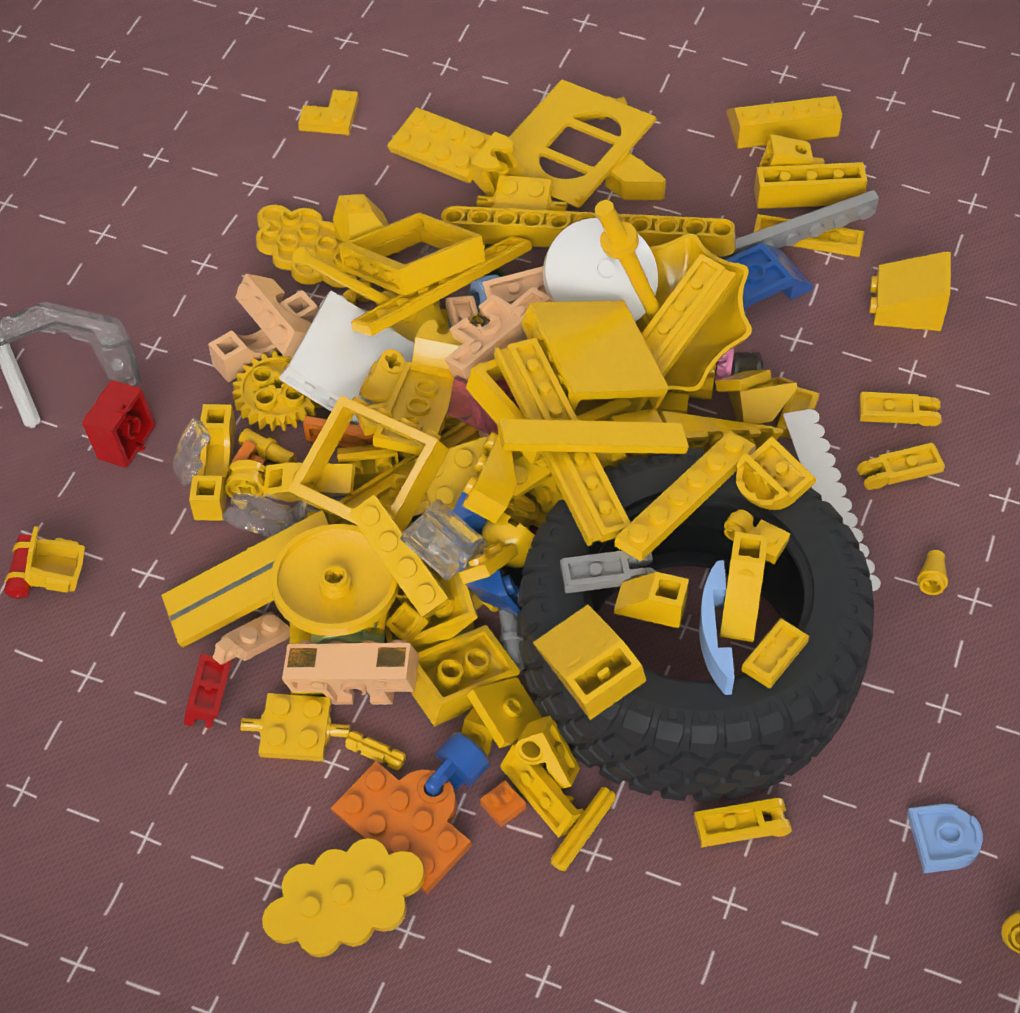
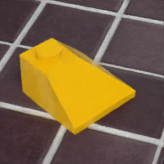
[333,194,400,253]
[728,377,797,425]

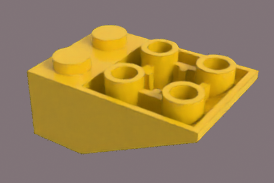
[533,605,647,720]

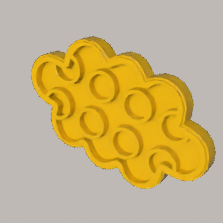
[256,205,358,288]
[262,838,425,958]

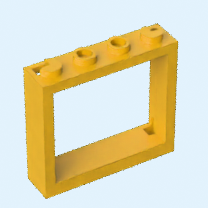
[338,213,486,296]
[466,359,632,464]
[288,395,449,534]

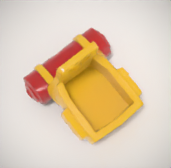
[4,526,85,599]

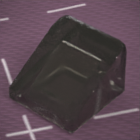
[732,352,763,374]

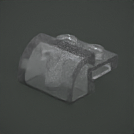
[400,499,488,581]

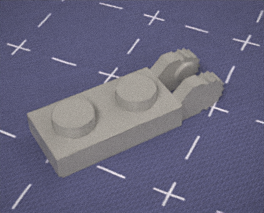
[560,551,656,594]

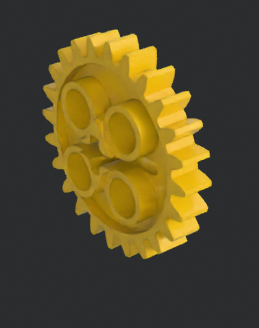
[232,351,323,431]

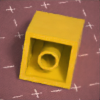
[869,252,951,331]

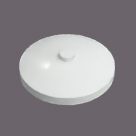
[543,218,658,322]

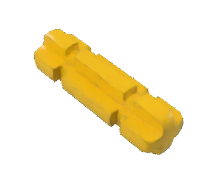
[345,731,406,770]

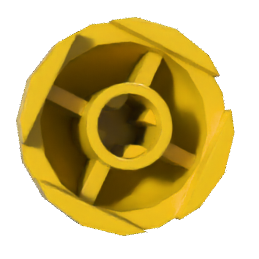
[481,512,535,568]

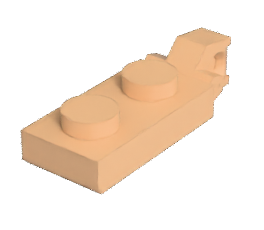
[213,611,290,665]

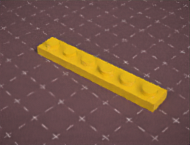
[615,431,756,561]

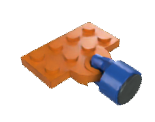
[331,732,490,895]

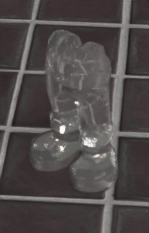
[222,493,314,537]

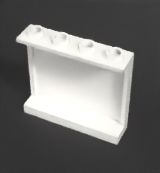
[279,291,415,425]

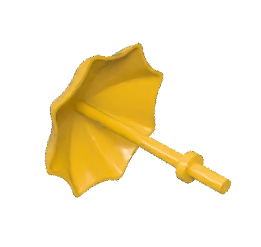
[595,200,752,392]

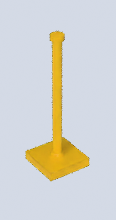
[293,246,446,342]

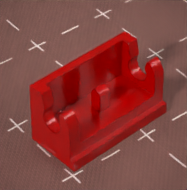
[184,654,232,728]

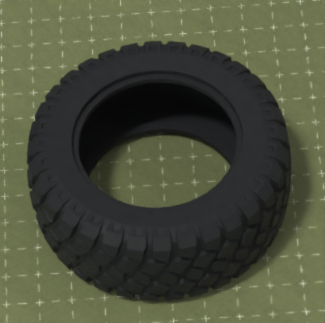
[517,448,874,802]

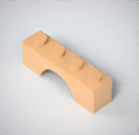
[235,273,311,357]
[208,290,319,382]

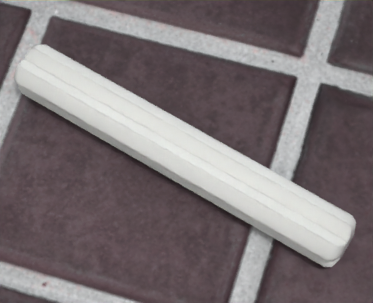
[0,340,41,428]

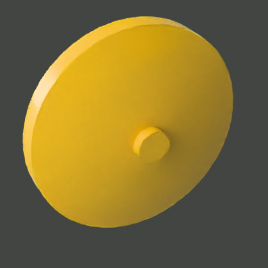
[271,524,399,636]

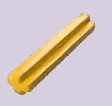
[551,787,616,871]

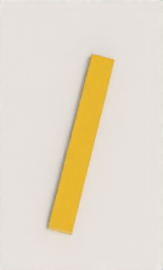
[351,236,532,336]

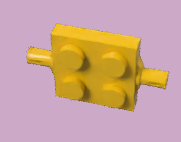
[477,175,568,211]
[241,693,351,762]

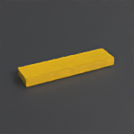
[753,214,864,257]

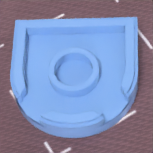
[907,804,983,874]

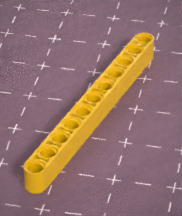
[441,206,736,256]

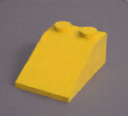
[411,625,520,727]

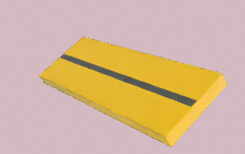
[161,510,330,648]

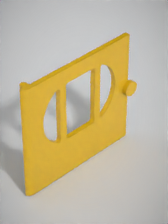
[509,79,657,208]

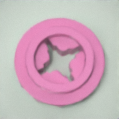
[715,348,734,381]

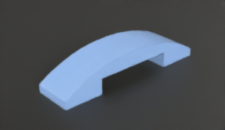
[699,561,734,695]

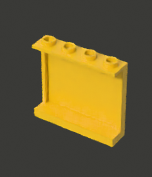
[520,300,669,411]

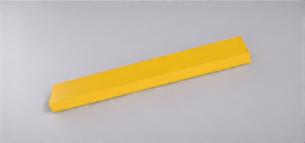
[497,419,689,454]

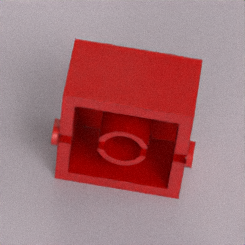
[82,380,156,468]

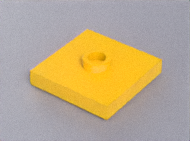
[467,677,542,748]

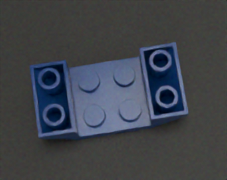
[726,243,814,315]
[445,492,522,616]

